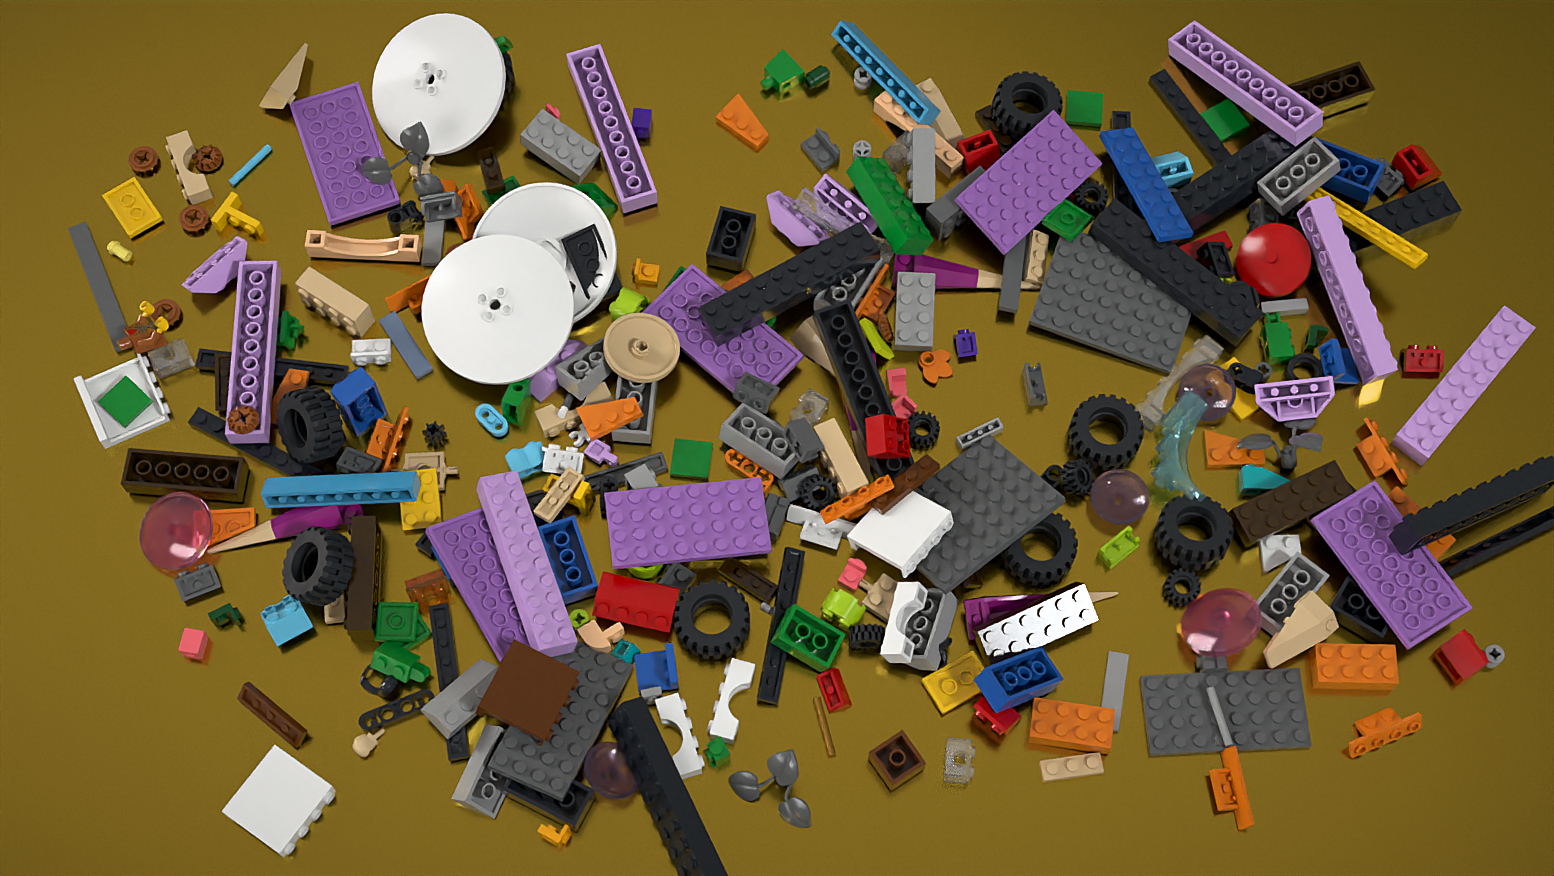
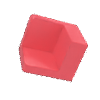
[885,368,907,398]
[892,393,917,419]
[178,628,209,659]

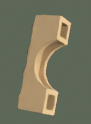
[165,130,213,205]
[534,381,614,438]

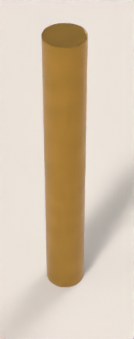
[813,697,836,757]

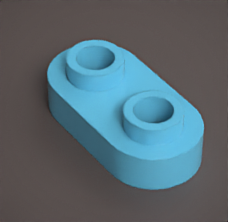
[475,404,508,437]

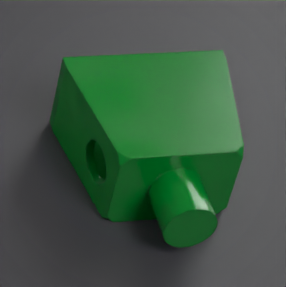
[760,49,805,93]
[501,378,531,426]

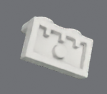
[350,338,391,365]
[542,444,584,474]

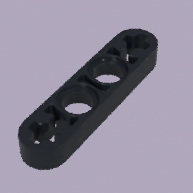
[359,689,435,732]

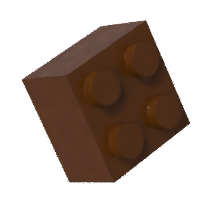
[868,730,926,791]

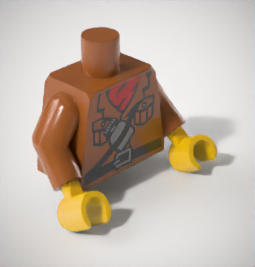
[117,301,169,354]

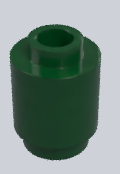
[803,65,830,90]

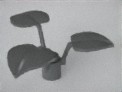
[362,121,444,197]
[1237,418,1323,469]
[728,749,811,828]

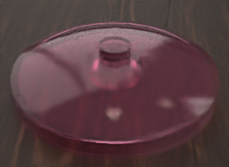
[139,492,213,570]
[1181,588,1262,657]

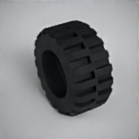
[991,71,1063,140]
[276,386,344,464]
[1068,394,1144,471]
[1154,494,1234,570]
[1001,513,1078,586]
[282,526,355,606]
[674,579,750,659]

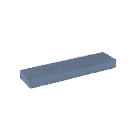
[379,311,433,380]

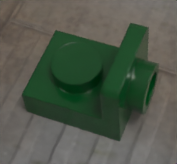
[1303,324,1329,354]
[208,603,242,626]

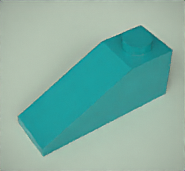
[1239,464,1290,495]

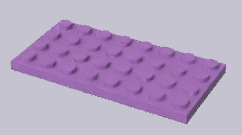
[290,82,401,226]
[954,110,1102,255]
[642,264,804,393]
[604,477,772,569]
[1311,480,1473,650]
[425,507,530,663]

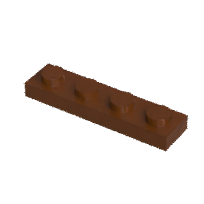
[869,454,941,515]
[237,682,308,748]

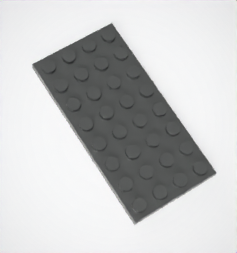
[488,641,634,801]
[1140,668,1312,756]

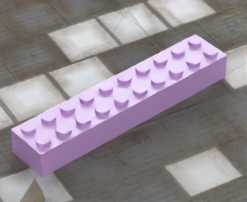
[1168,20,1323,146]
[566,44,658,213]
[1297,195,1398,385]
[225,261,282,444]
[1391,305,1536,467]
[476,471,578,657]

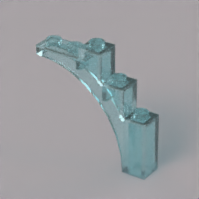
[1151,389,1209,502]

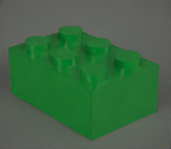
[770,604,846,672]

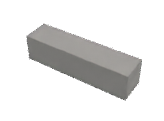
[1258,298,1309,318]
[955,417,1004,451]

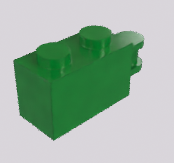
[1261,312,1295,365]
[370,641,431,683]

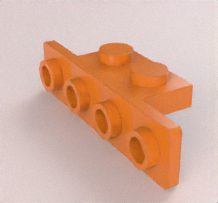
[440,179,484,241]
[855,264,896,325]
[385,274,432,315]
[365,406,409,473]
[1356,417,1409,486]
[820,475,895,524]
[1349,706,1422,758]
[1209,746,1254,830]

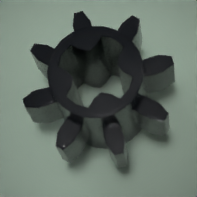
[422,421,447,446]

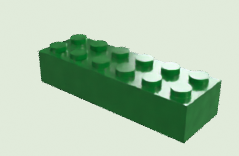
[846,156,934,255]

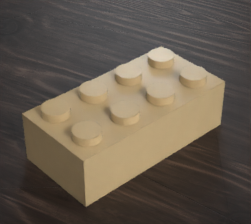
[295,267,375,337]
[813,418,869,500]

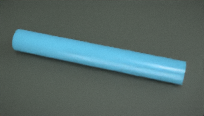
[228,144,272,186]

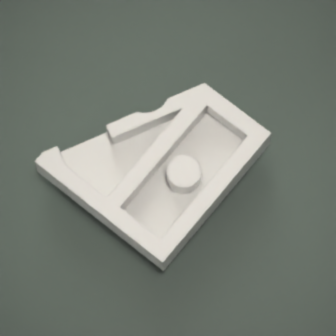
[1259,535,1301,574]

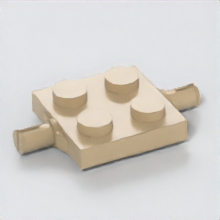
[391,452,458,491]
[859,573,898,623]

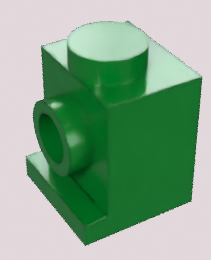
[703,736,731,769]

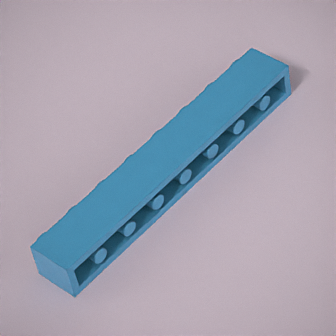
[831,20,941,125]
[261,471,421,508]

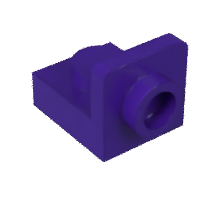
[953,329,978,357]

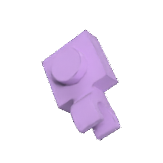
[583,439,619,467]

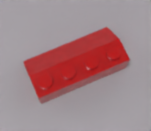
[592,571,680,633]

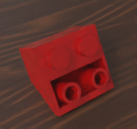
[956,130,1001,176]
[1391,144,1442,190]
[865,414,910,459]
[1434,629,1489,685]
[973,696,1022,736]

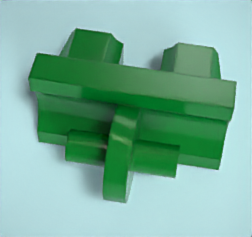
[276,311,304,350]

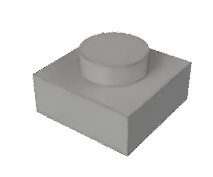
[641,686,662,704]

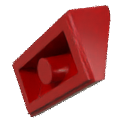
[816,667,852,713]

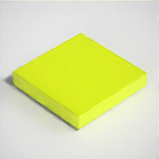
[859,317,894,360]

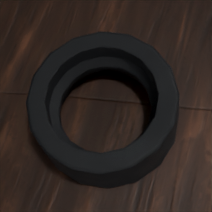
[1285,353,1324,381]

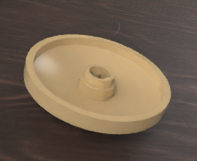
[603,313,680,383]

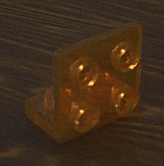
[404,568,450,605]

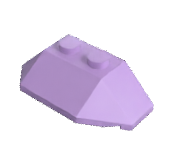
[814,173,878,235]
[766,190,830,246]
[182,236,247,293]
[529,339,588,403]
[1254,376,1335,422]

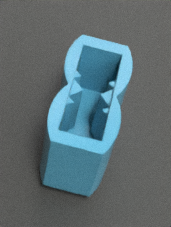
[505,441,545,479]

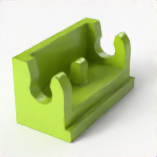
[1097,526,1140,570]

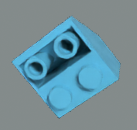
[1151,151,1194,189]
[260,595,313,646]

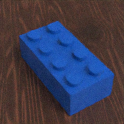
[1316,137,1385,204]
[330,367,388,437]
[537,515,598,604]
[974,646,1064,714]

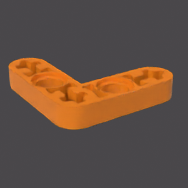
[725,449,774,496]

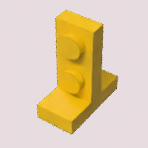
[211,192,264,236]
[542,474,596,515]

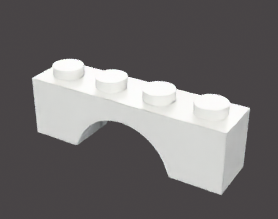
[880,582,928,663]
[707,658,755,745]
[655,693,705,780]

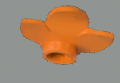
[918,349,953,384]

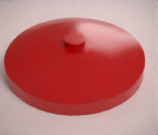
[1236,223,1312,297]

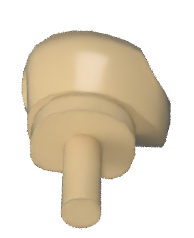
[409,156,434,180]
[352,728,385,757]

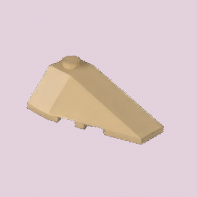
[259,43,308,109]
[916,78,966,149]
[790,315,835,376]
[1263,590,1339,668]

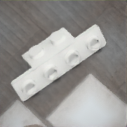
[786,504,857,550]

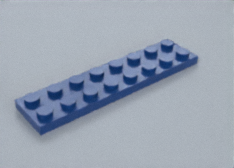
[1099,128,1193,242]

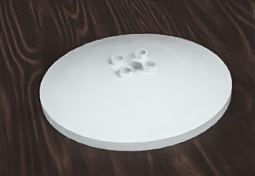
[372,13,506,156]
[472,182,617,323]
[422,235,575,385]

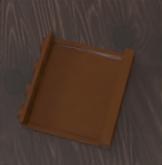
[475,639,580,747]

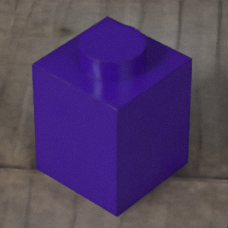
[631,108,652,138]

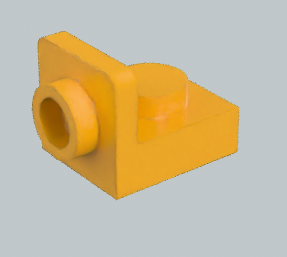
[631,258,660,285]
[537,824,571,847]

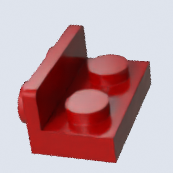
[1401,345,1444,372]

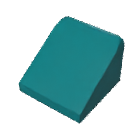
[610,639,641,664]

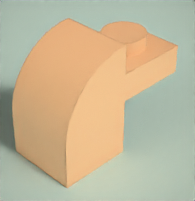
[577,620,625,653]

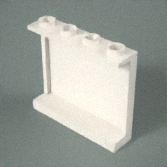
[74,354,171,449]
[847,491,954,578]
[222,745,336,858]

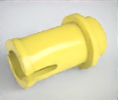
[107,241,133,262]

